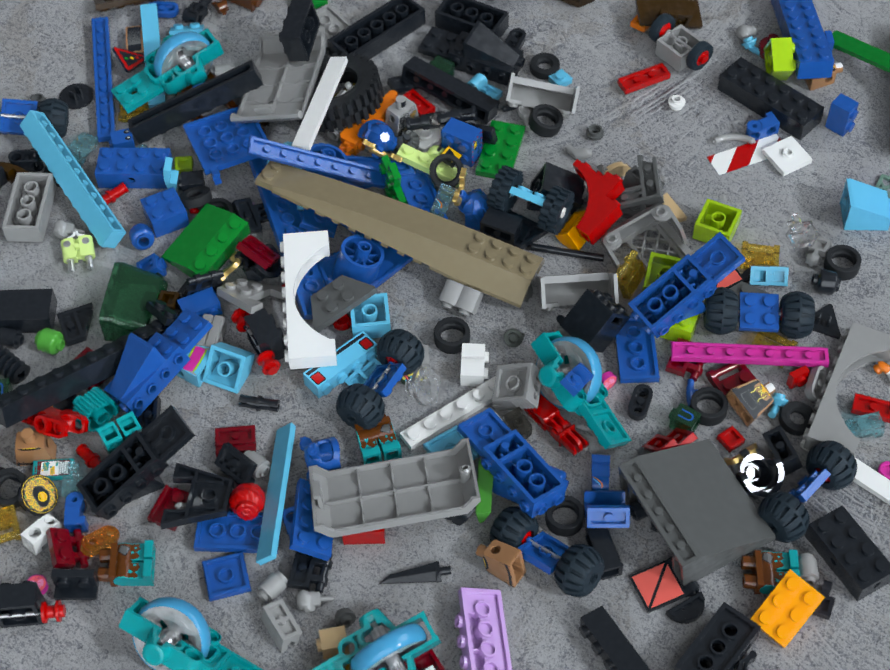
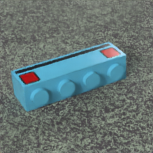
[303,331,378,398]

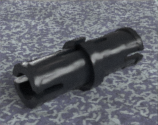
[239,394,280,412]

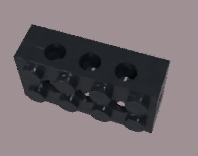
[674,602,761,670]

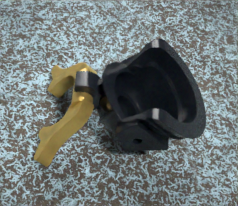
[221,244,283,282]
[723,443,785,497]

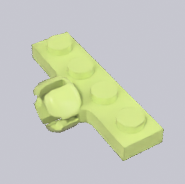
[396,143,467,188]

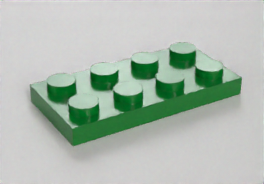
[475,120,526,179]

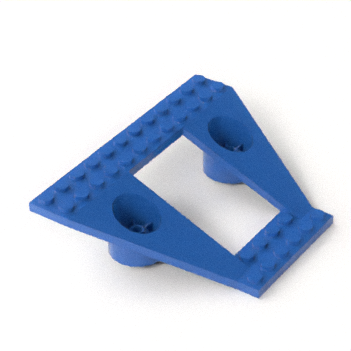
[249,143,448,320]

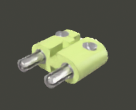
[61,231,96,273]

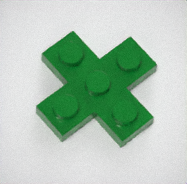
[378,155,407,204]

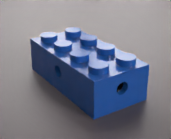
[95,147,173,189]

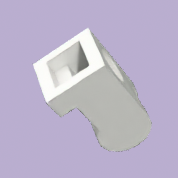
[20,514,63,556]

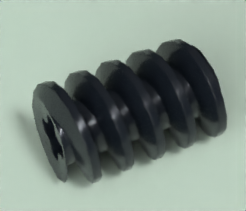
[0,345,30,384]

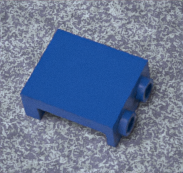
[584,490,630,528]

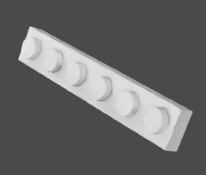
[400,376,496,451]

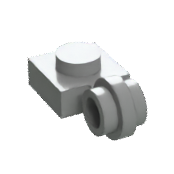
[806,235,832,267]

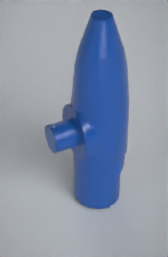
[686,379,697,406]

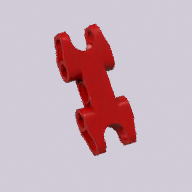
[21,407,89,439]

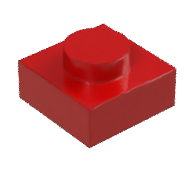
[786,365,810,389]

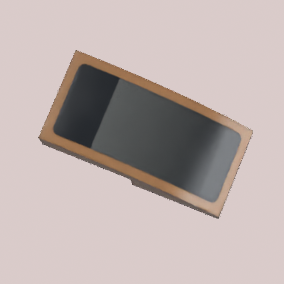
[126,26,144,54]

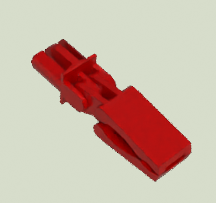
[524,394,589,456]

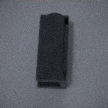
[585,527,624,580]

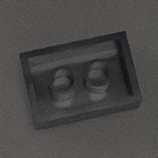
[279,0,320,61]

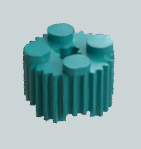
[72,386,119,432]

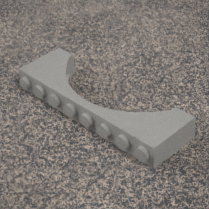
[802,322,890,455]

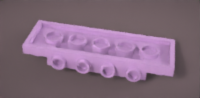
[454,587,512,670]

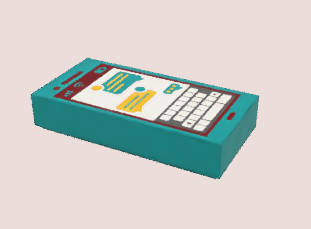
[32,458,75,481]

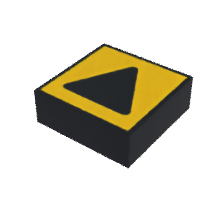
[440,146,463,168]

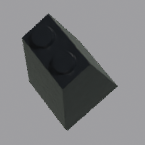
[527,162,586,215]

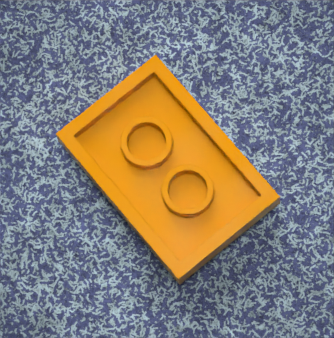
[750,569,825,648]

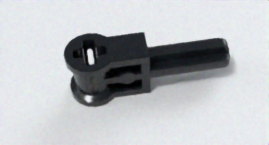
[182,0,212,25]

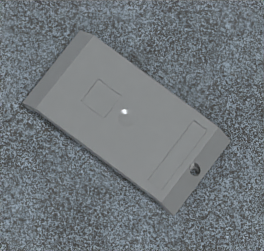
[230,31,326,124]
[308,438,481,538]

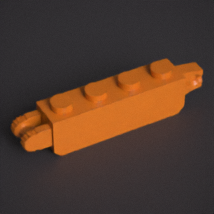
[338,90,398,156]

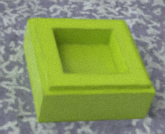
[174,156,193,174]

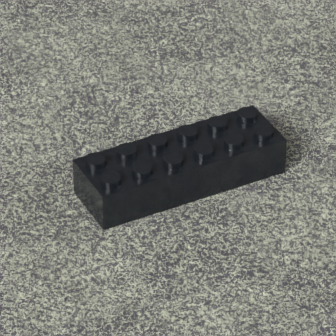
[328,0,426,60]
[717,57,825,140]

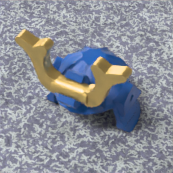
[358,120,403,163]
[452,167,489,230]

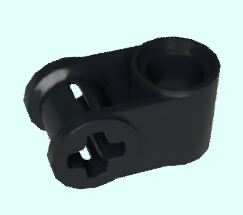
[8,148,44,172]

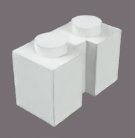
[460,343,489,387]

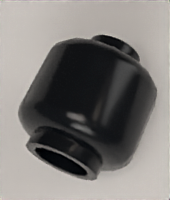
[811,269,841,295]

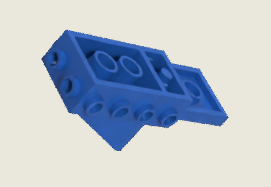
[628,232,746,338]
[103,308,213,417]
[457,408,567,519]

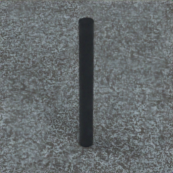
[531,243,604,262]

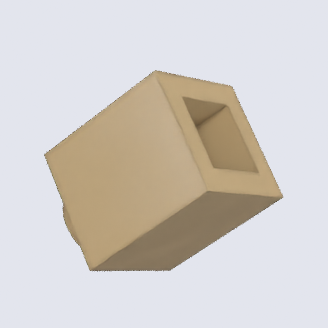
[316,625,349,659]

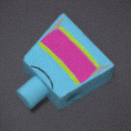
[177,345,210,388]

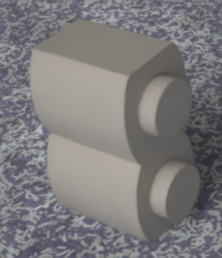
[438,279,484,317]

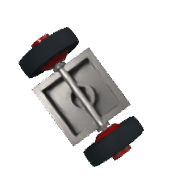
[649,13,713,72]

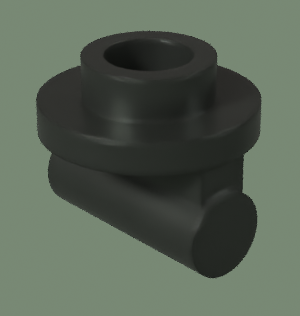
[504,328,525,347]

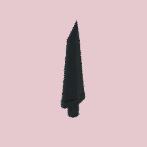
[379,561,451,584]

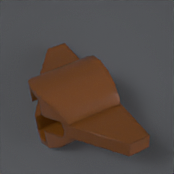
[212,0,229,15]

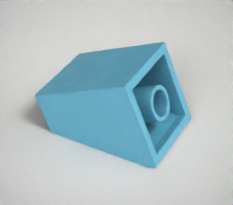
[840,178,890,231]

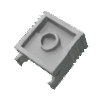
[492,362,541,411]

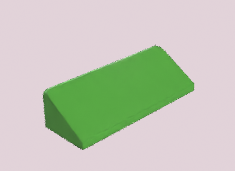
[475,459,493,523]

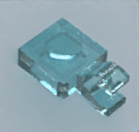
[62,461,84,498]

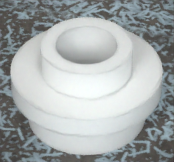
[668,95,685,111]

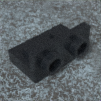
[214,442,258,485]
[51,569,99,600]

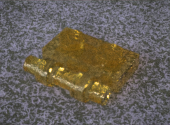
[616,250,646,299]

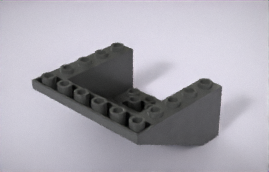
[618,439,776,587]

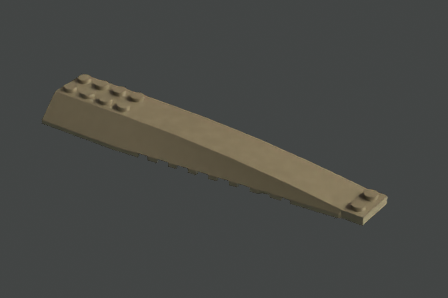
[255,161,545,308]

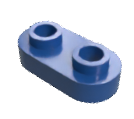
[148,1,179,18]

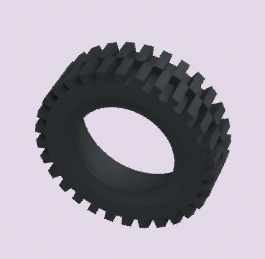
[296,52,384,132]

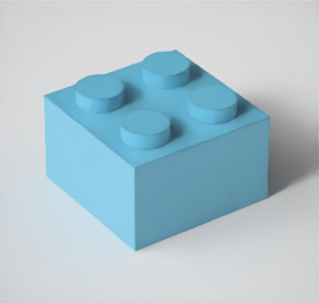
[350,293,391,339]

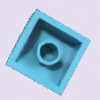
[202,342,255,394]

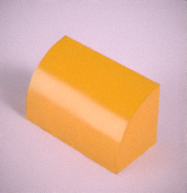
[556,210,586,250]

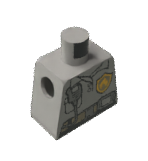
[385,95,419,138]

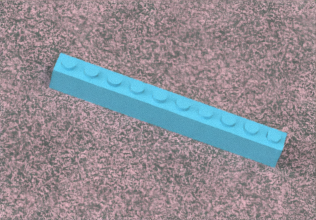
[19,110,126,248]

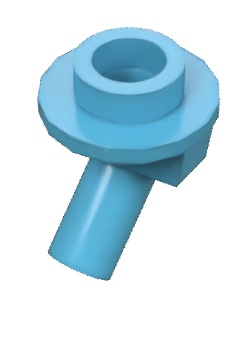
[741,36,760,56]
[768,392,789,419]

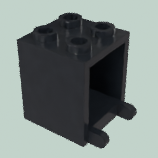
[556,289,630,353]

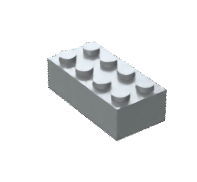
[2,172,57,243]

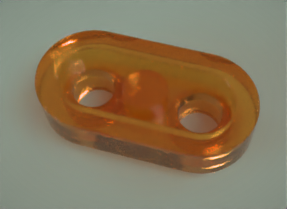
[80,525,120,557]

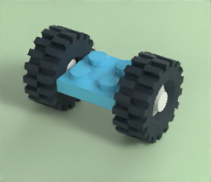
[487,165,575,235]

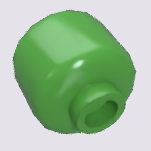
[35,328,65,355]

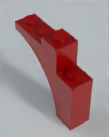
[572,159,625,245]

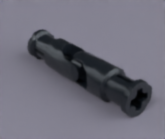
[406,105,478,131]

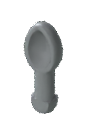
[517,105,532,131]

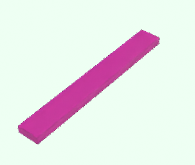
[670,341,829,368]

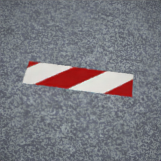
[707,134,781,175]

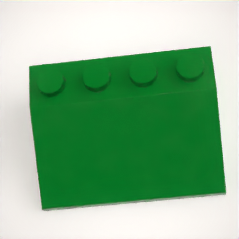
[161,203,250,277]

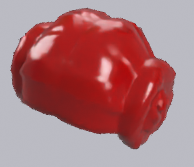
[229,483,266,521]

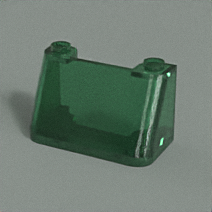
[99,262,168,341]

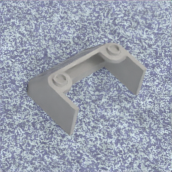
[505,73,580,118]
[600,203,688,279]
[536,272,619,311]

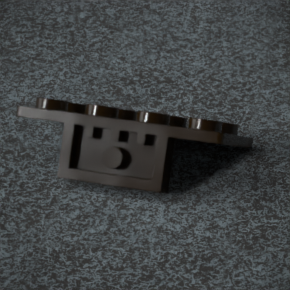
[635,0,703,29]

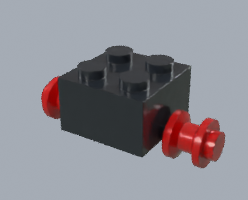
[231,308,286,375]
[0,581,66,628]

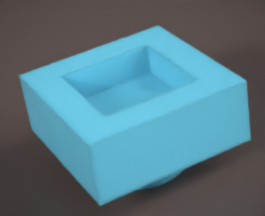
[548,69,572,86]

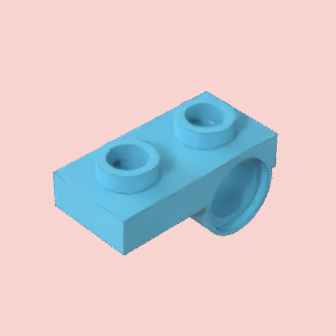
[466,73,503,100]

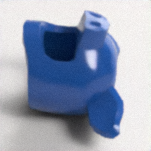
[299,437,341,481]

